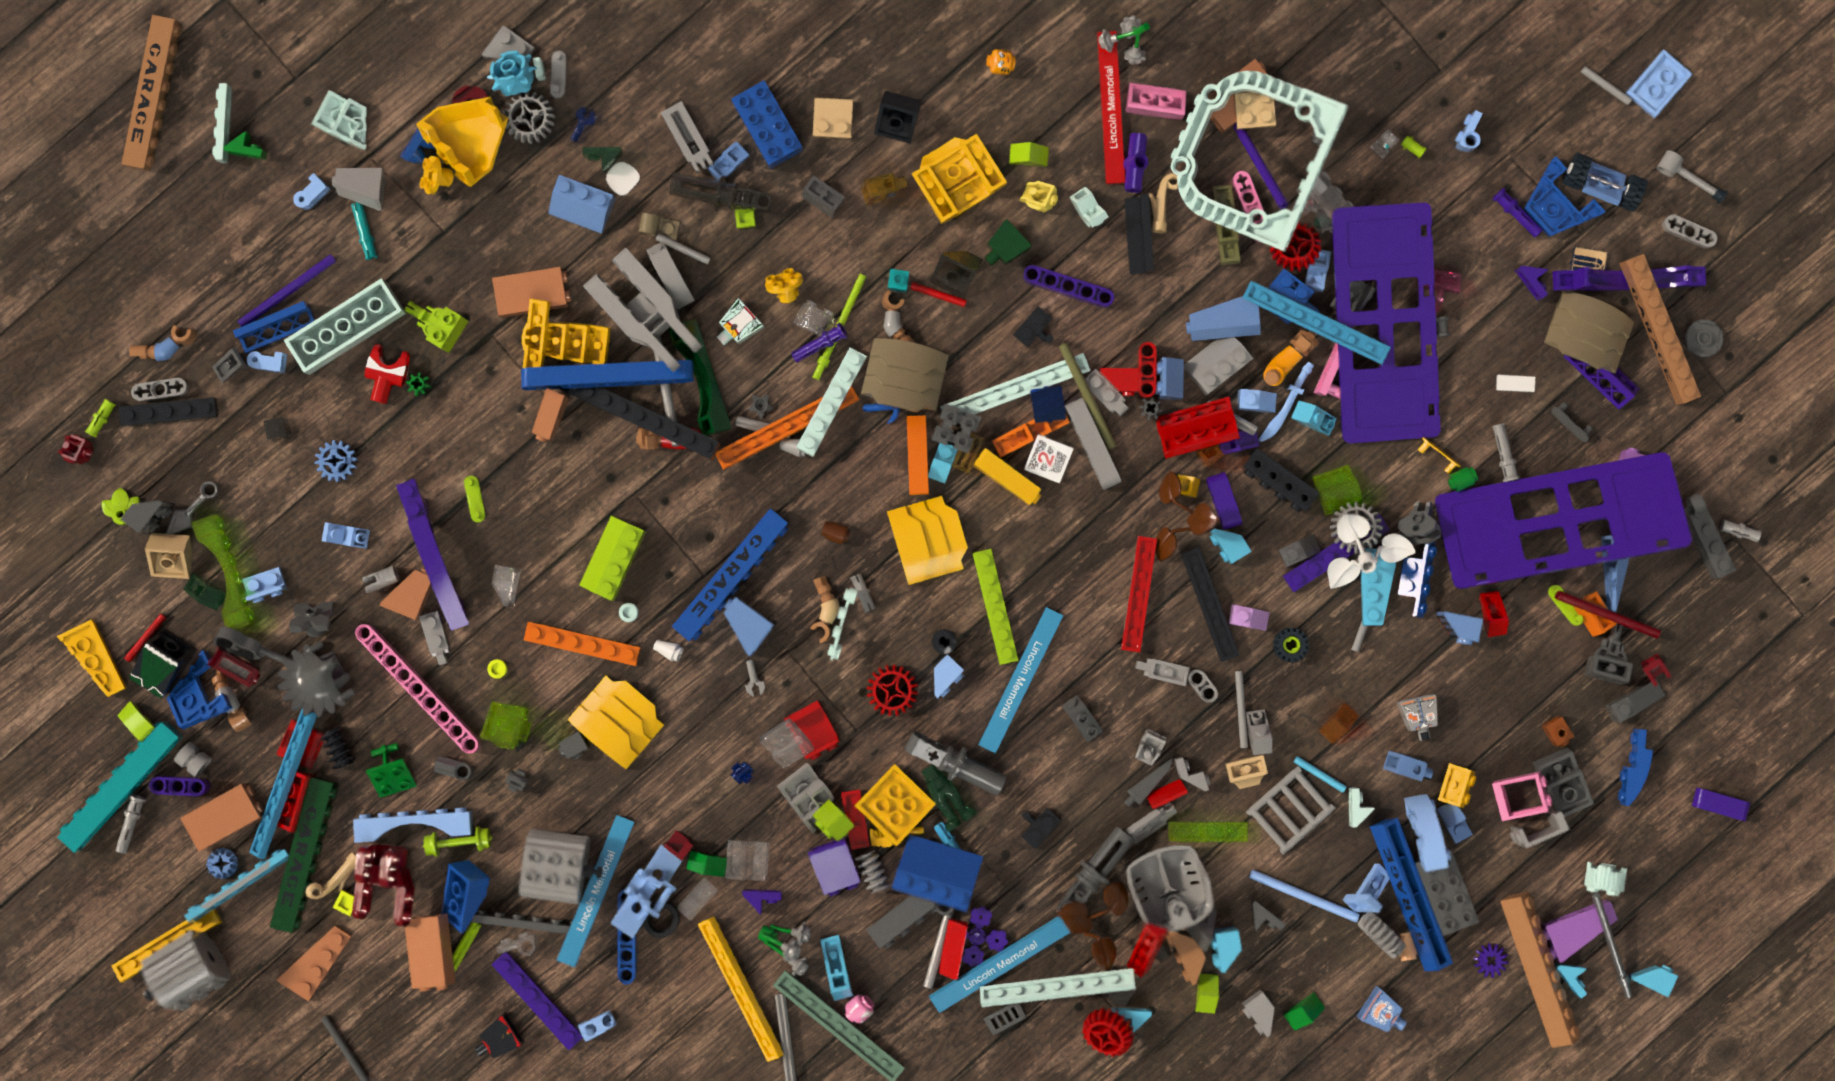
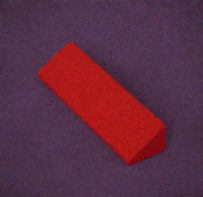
[1127,923,1168,978]

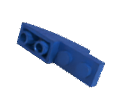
[1618,729,1653,806]

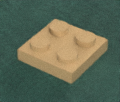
[1234,91,1276,130]

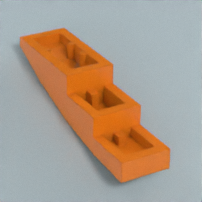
[992,405,1071,458]
[907,415,929,495]

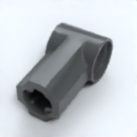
[434,755,475,781]

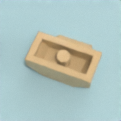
[1225,755,1268,789]

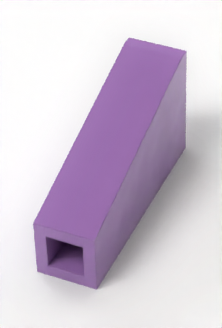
[1541,899,1618,963]

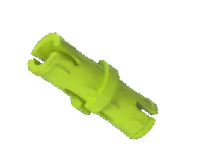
[85,399,116,437]

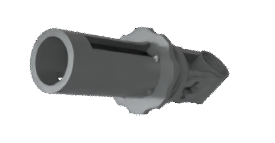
[904,731,1006,796]
[1057,826,1134,912]

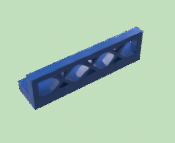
[233,301,315,354]

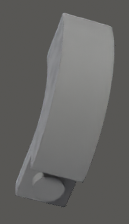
[646,242,695,309]

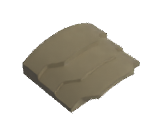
[1544,292,1634,374]
[861,338,949,413]

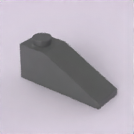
[1605,679,1665,723]

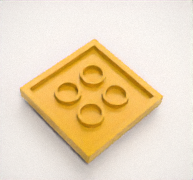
[855,764,936,846]

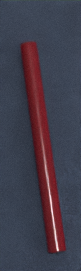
[1555,590,1661,639]

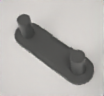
[1551,402,1592,442]

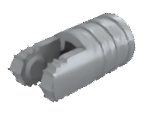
[362,566,400,593]

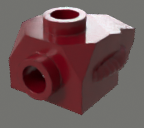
[57,434,93,465]

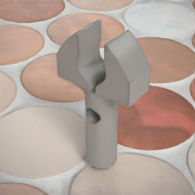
[745,660,765,697]

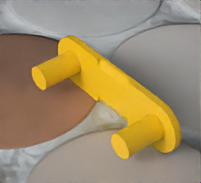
[1418,437,1461,474]

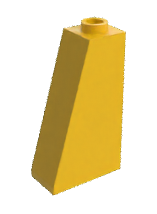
[973,448,1042,506]

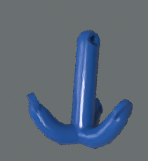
[863,403,900,424]

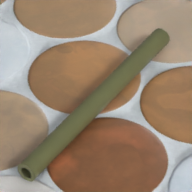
[1059,342,1117,450]

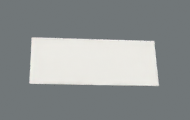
[1496,375,1535,392]

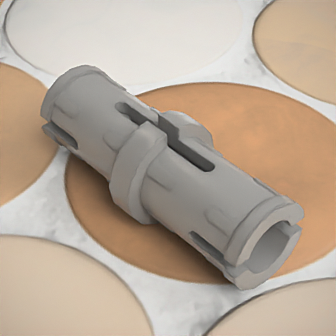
[1719,519,1761,542]
[850,573,876,613]

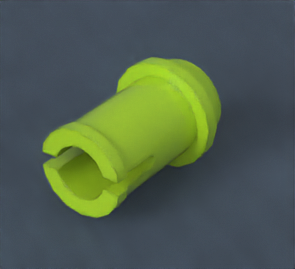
[1401,135,1426,158]

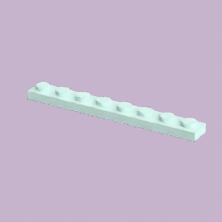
[940,353,1090,416]
[980,968,1135,1007]

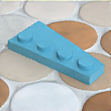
[1360,549,1396,626]

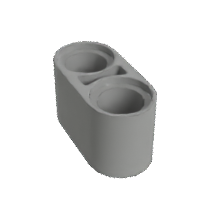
[1187,669,1218,702]

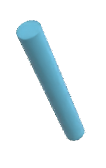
[1293,756,1347,793]

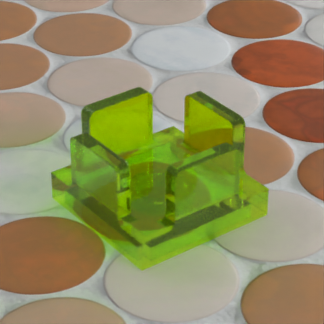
[480,701,531,750]

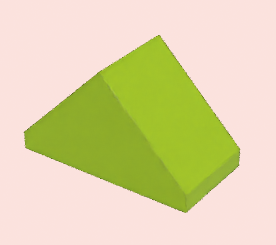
[1009,142,1049,167]
[1195,973,1219,1014]

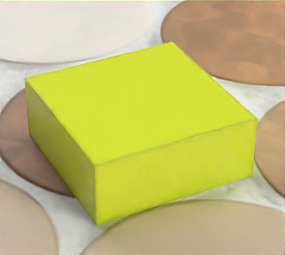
[333,890,354,916]

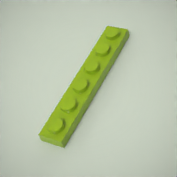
[972,549,1018,665]

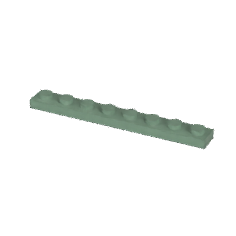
[773,970,905,1081]

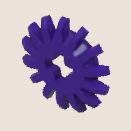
[1474,943,1509,978]

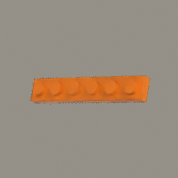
[524,622,641,666]

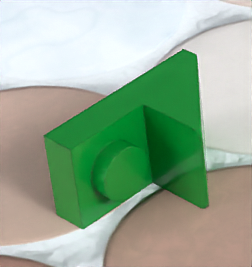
[223,131,267,160]

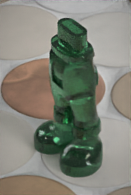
[921,764,978,832]

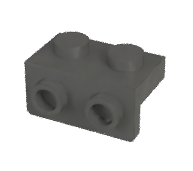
[1330,281,1375,312]

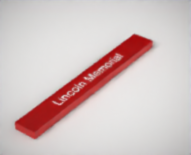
[1097,31,1125,185]

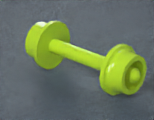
[422,826,493,857]

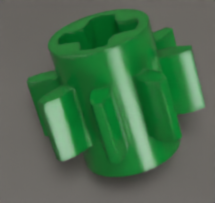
[406,372,431,397]

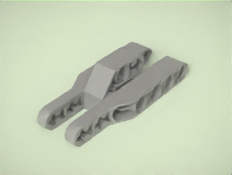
[583,247,702,372]

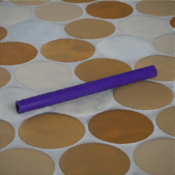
[1233,123,1288,209]
[238,254,337,327]

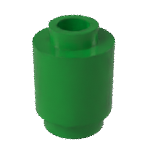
[1447,467,1478,492]

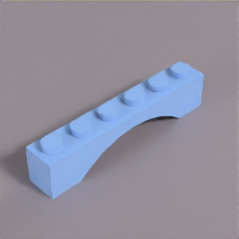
[353,807,474,843]

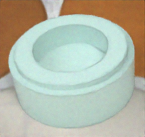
[619,603,639,622]

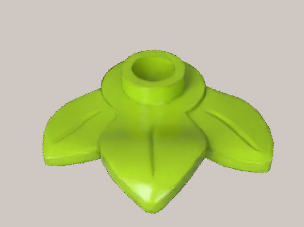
[102,488,140,525]

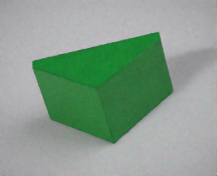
[686,850,728,877]
[1283,992,1325,1031]

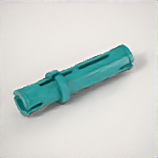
[351,202,378,260]

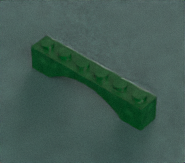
[668,319,732,436]

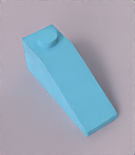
[820,935,853,1001]

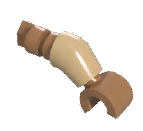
[810,576,840,643]

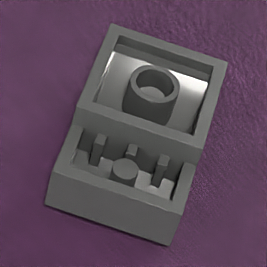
[1532,747,1594,817]

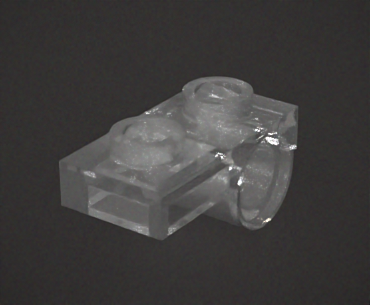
[496,931,538,956]

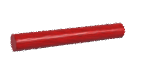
[910,282,967,307]
[124,613,167,662]

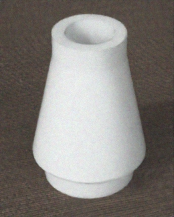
[653,639,683,662]

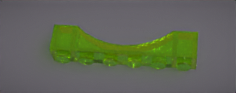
[191,515,255,630]

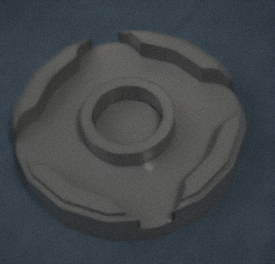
[1684,319,1723,358]

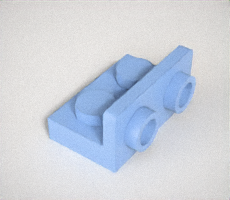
[242,567,287,603]

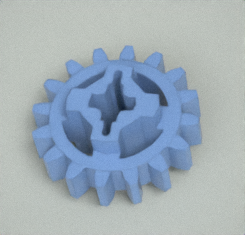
[314,440,358,482]

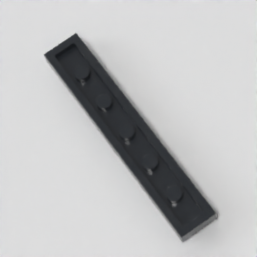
[1180,547,1239,662]

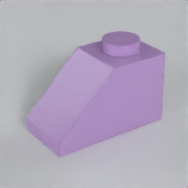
[1228,605,1270,631]

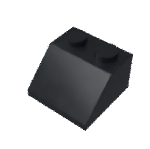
[874,91,922,144]

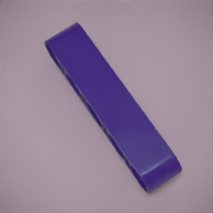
[1023,265,1114,308]

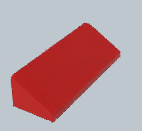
[938,919,968,980]

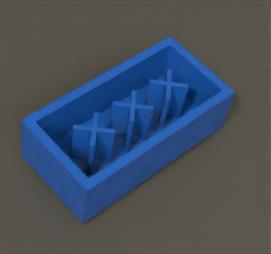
[731,80,803,169]

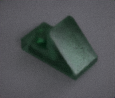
[583,147,623,173]

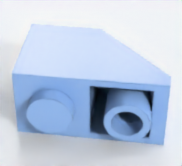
[934,655,964,698]

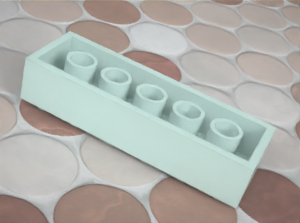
[284,278,407,375]

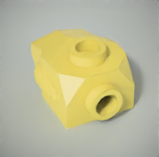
[1020,181,1058,212]

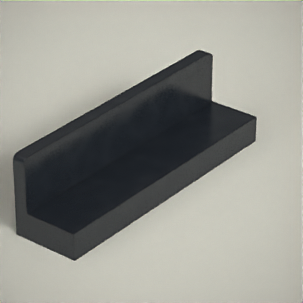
[1124,194,1154,274]

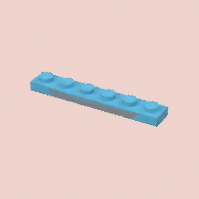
[184,849,290,923]

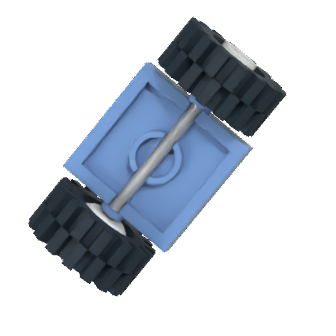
[1563,152,1648,212]

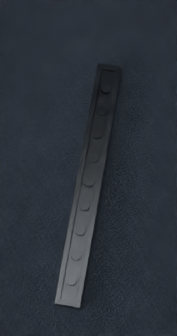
[551,365,721,460]

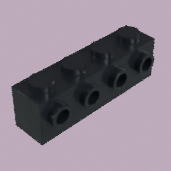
[1241,448,1319,513]

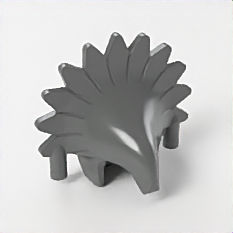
[278,641,355,717]

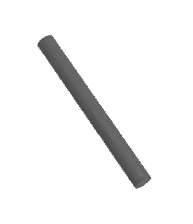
[321,1015,369,1081]

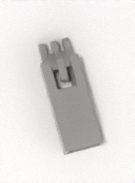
[661,101,714,173]

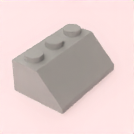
[1184,337,1253,396]

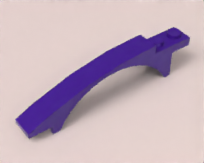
[1553,265,1706,291]
[396,479,470,631]

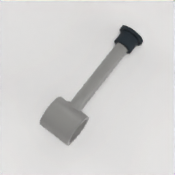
[1656,150,1728,204]

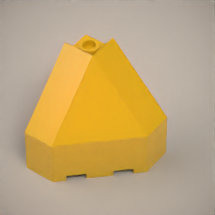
[416,97,508,187]

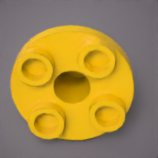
[420,156,454,195]
[765,268,803,304]

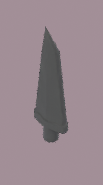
[1124,757,1173,808]

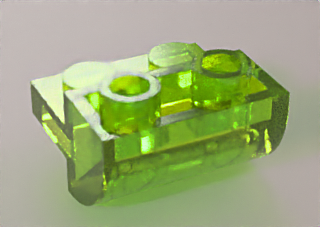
[1312,464,1362,516]

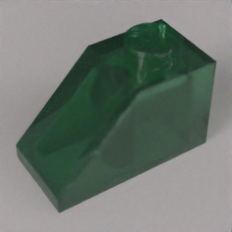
[183,573,226,611]

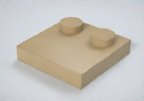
[813,98,853,139]

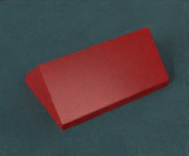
[277,770,315,833]

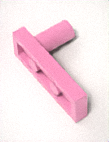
[1314,343,1340,399]

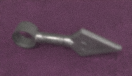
[165,481,220,535]

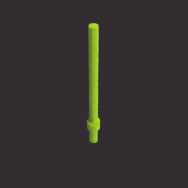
[812,274,866,381]

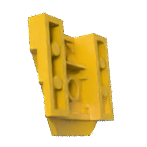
[912,134,1007,224]
[887,496,968,585]
[568,675,664,769]

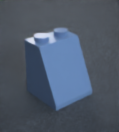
[724,597,775,656]

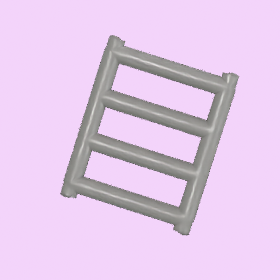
[1246,766,1336,855]

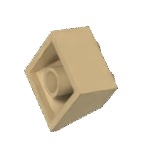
[145,533,192,579]

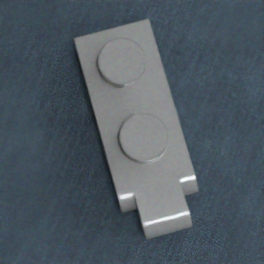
[1085,369,1129,416]

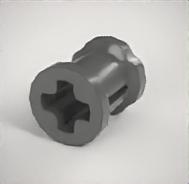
[1436,317,1451,338]

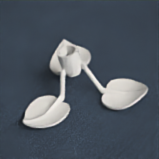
[1327,513,1415,589]

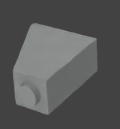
[332,168,386,211]

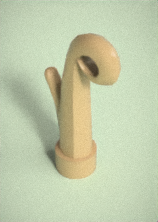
[1149,173,1178,233]
[306,851,357,899]

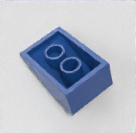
[441,860,489,933]

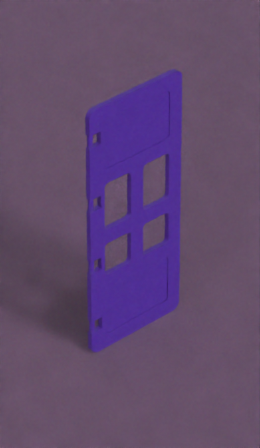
[1332,202,1440,443]
[1435,452,1691,589]

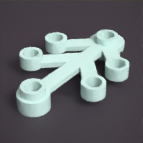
[828,587,858,661]

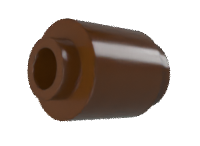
[821,521,850,545]

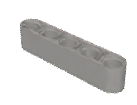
[1064,397,1121,490]

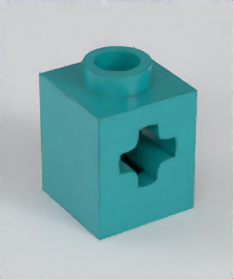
[888,269,909,293]

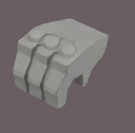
[1135,729,1166,766]

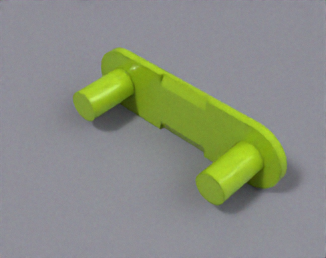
[464,475,485,523]
[1548,585,1583,626]

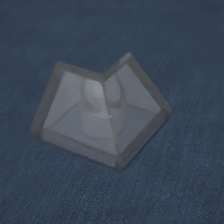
[492,565,521,607]

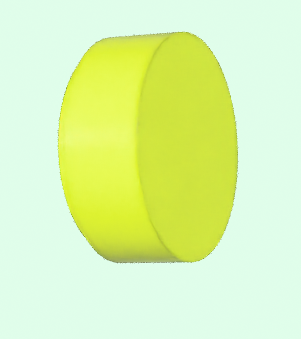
[487,659,508,679]

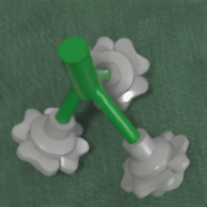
[1099,15,1150,64]

